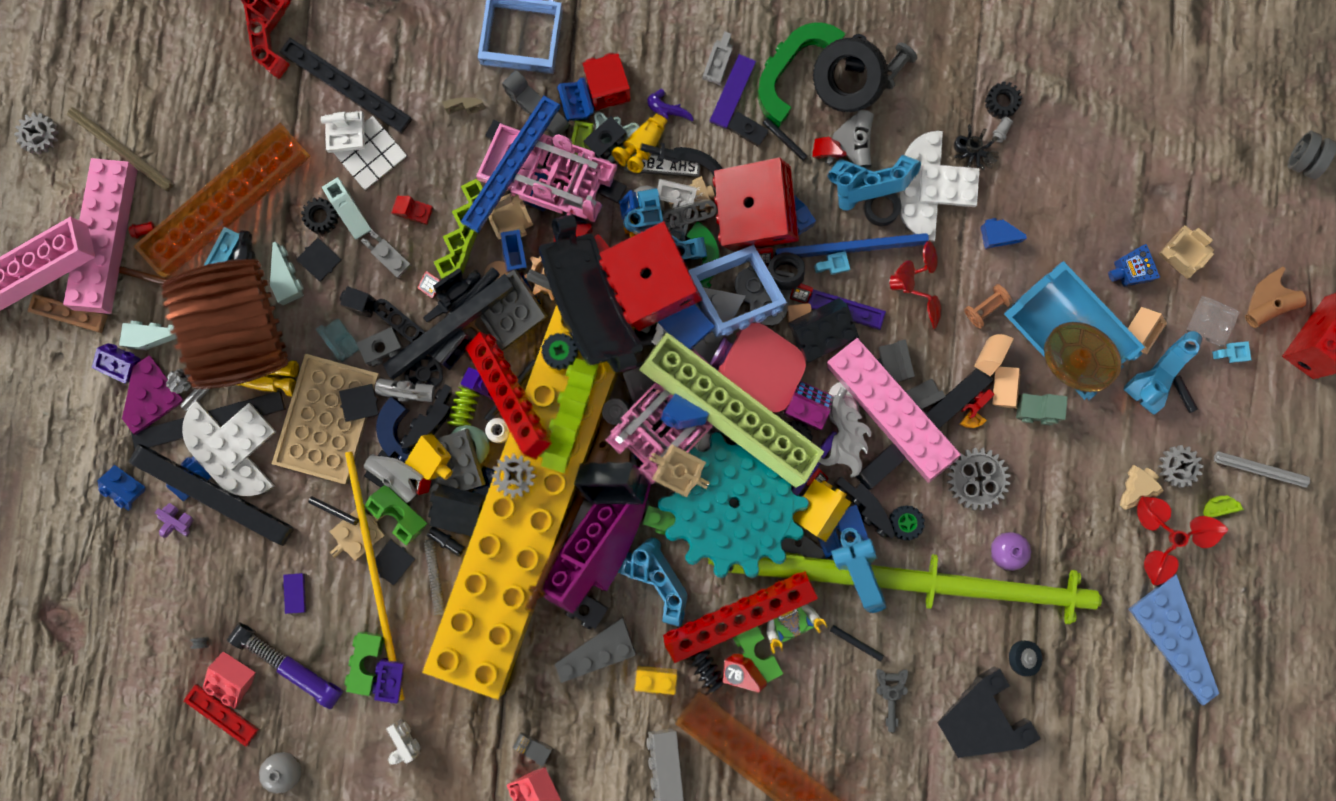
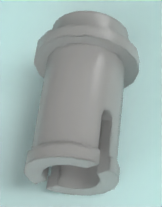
[992,117,1013,143]

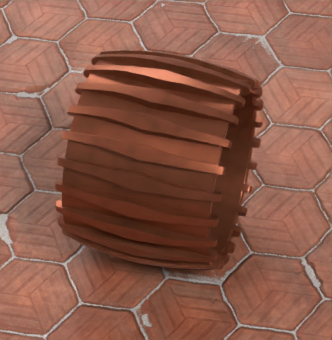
[162,259,288,389]

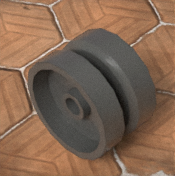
[1288,130,1336,180]

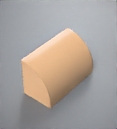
[1128,307,1167,354]
[974,334,1014,376]
[992,367,1021,409]

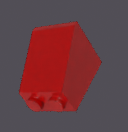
[582,53,631,111]

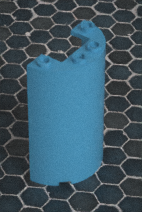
[1004,261,1145,400]

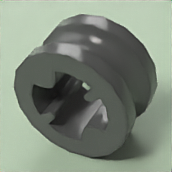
[190,637,209,649]

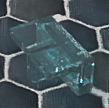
[316,319,359,362]

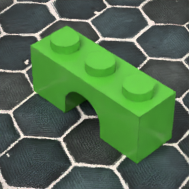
[364,485,427,546]
[732,626,783,683]
[345,631,384,696]

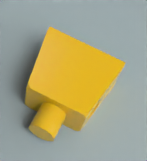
[405,434,453,480]

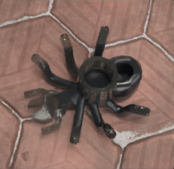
[954,124,999,170]

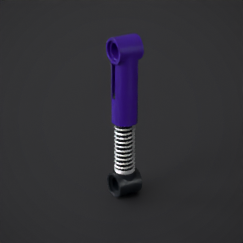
[227,622,343,709]

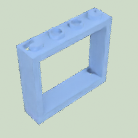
[478,0,563,74]
[688,245,787,338]

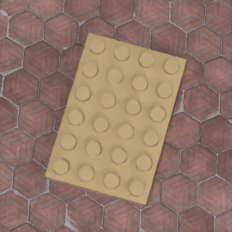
[272,354,380,485]

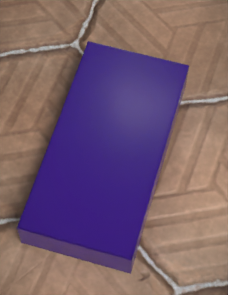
[283,573,306,614]

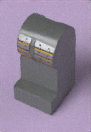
[513,733,553,767]

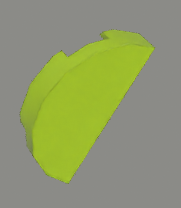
[1203,496,1244,518]

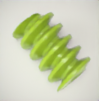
[447,386,480,427]

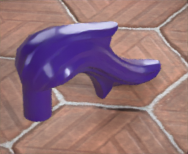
[647,89,694,121]

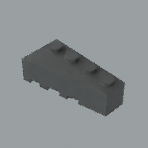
[555,617,636,683]

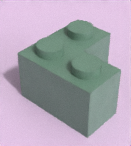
[1016,393,1068,426]

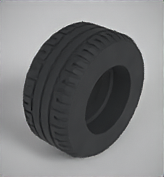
[813,38,888,112]

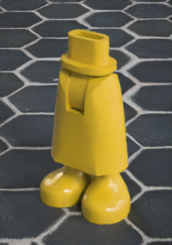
[611,113,667,173]
[237,361,299,396]

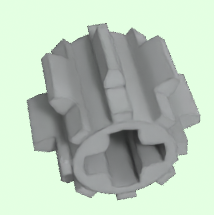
[166,368,192,394]

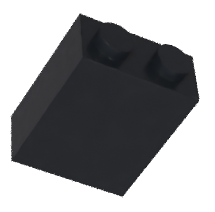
[428,484,485,536]

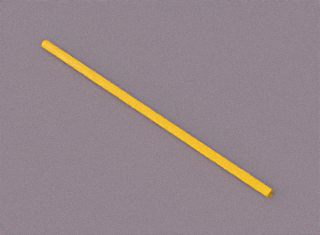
[345,451,405,701]

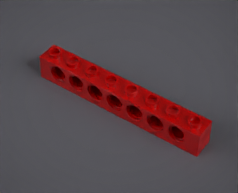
[465,332,552,460]
[663,571,818,664]

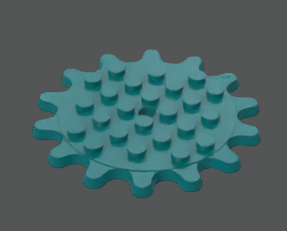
[658,432,809,578]

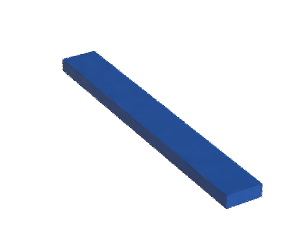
[461,95,560,233]
[775,233,929,258]

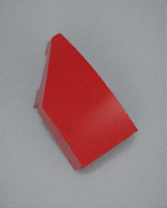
[812,137,847,159]

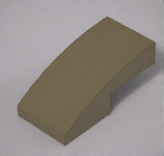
[443,97,486,115]

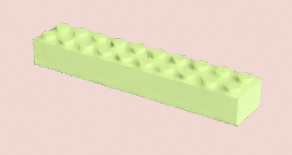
[639,333,824,487]

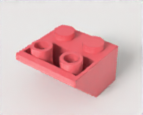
[203,652,256,709]
[506,767,561,801]

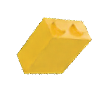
[793,479,851,542]
[635,665,677,695]

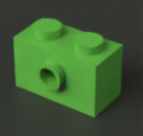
[643,506,675,535]

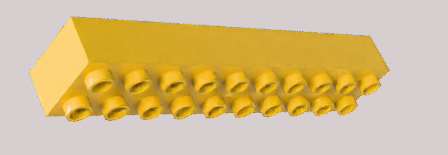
[422,304,634,700]

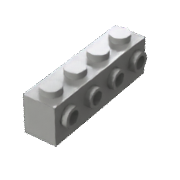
[646,728,683,801]

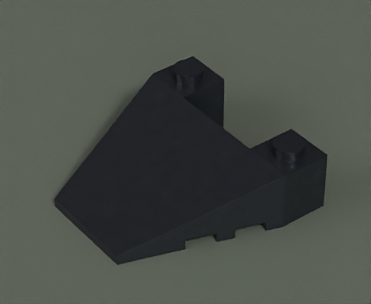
[937,666,1041,758]

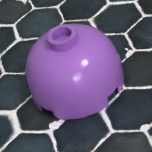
[991,532,1032,571]

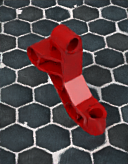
[241,0,292,80]

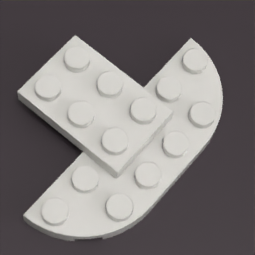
[899,131,979,243]
[182,401,276,496]

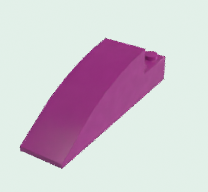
[543,466,651,613]

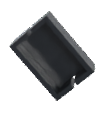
[788,298,860,363]
[574,462,649,504]

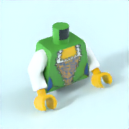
[766,598,828,654]

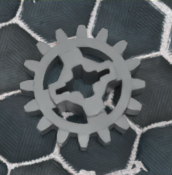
[14,112,59,154]
[1158,445,1203,488]
[491,454,536,498]

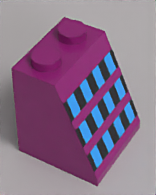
[783,381,834,431]

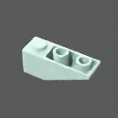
[322,177,372,240]
[270,242,304,305]
[119,321,177,350]

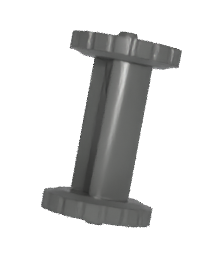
[885,42,917,90]
[602,398,631,425]

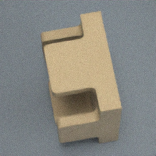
[489,193,533,240]
[1158,225,1214,279]

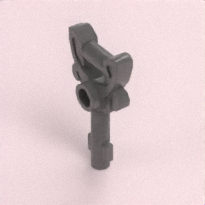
[876,669,908,732]

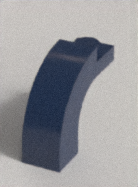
[376,397,411,463]

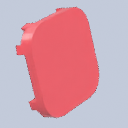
[718,323,806,414]

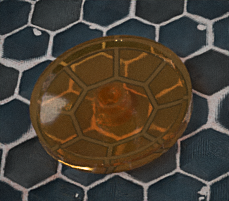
[1044,322,1121,392]

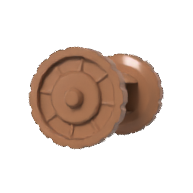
[964,284,1013,328]

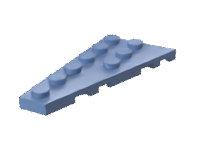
[1129,574,1219,705]

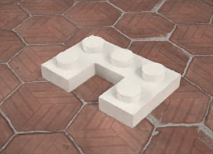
[657,179,697,239]

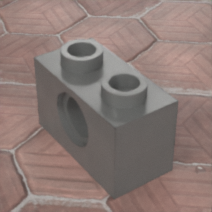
[356,327,404,367]

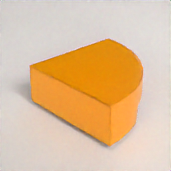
[959,410,987,428]

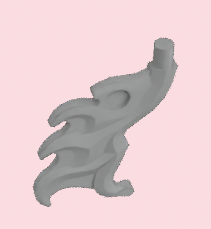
[818,387,871,477]

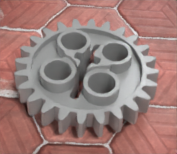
[946,448,1011,510]

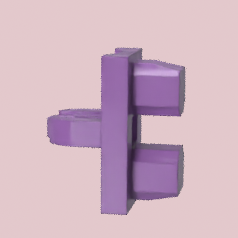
[154,503,194,538]

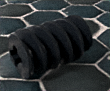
[686,650,724,695]

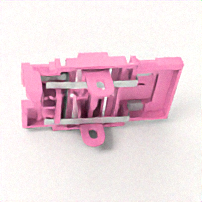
[476,123,617,222]
[606,349,715,485]

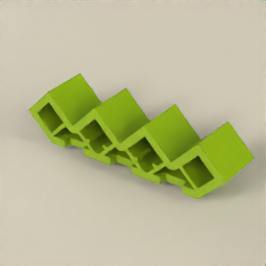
[434,179,483,279]
[540,358,599,473]

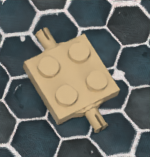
[649,444,709,497]
[329,509,385,561]

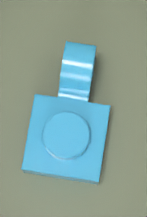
[814,251,850,275]
[1212,341,1251,363]

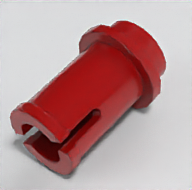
[129,221,156,239]

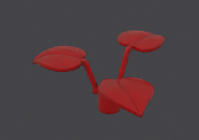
[890,241,941,329]
[1137,496,1228,585]

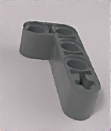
[502,70,570,137]

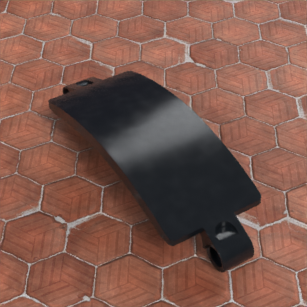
[539,215,643,373]

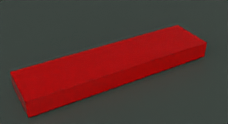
[184,684,260,747]

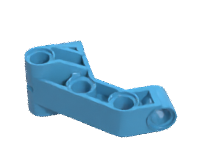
[827,155,921,210]
[623,188,707,260]
[1123,331,1202,415]
[832,528,887,613]
[618,537,687,627]

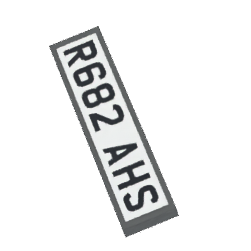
[624,153,700,178]

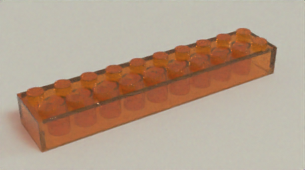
[134,122,311,278]
[675,689,844,801]

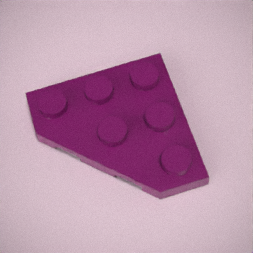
[122,355,184,435]

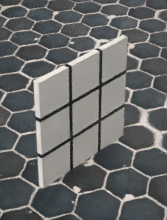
[334,116,407,191]

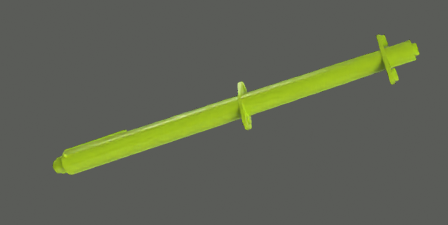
[708,552,1102,624]

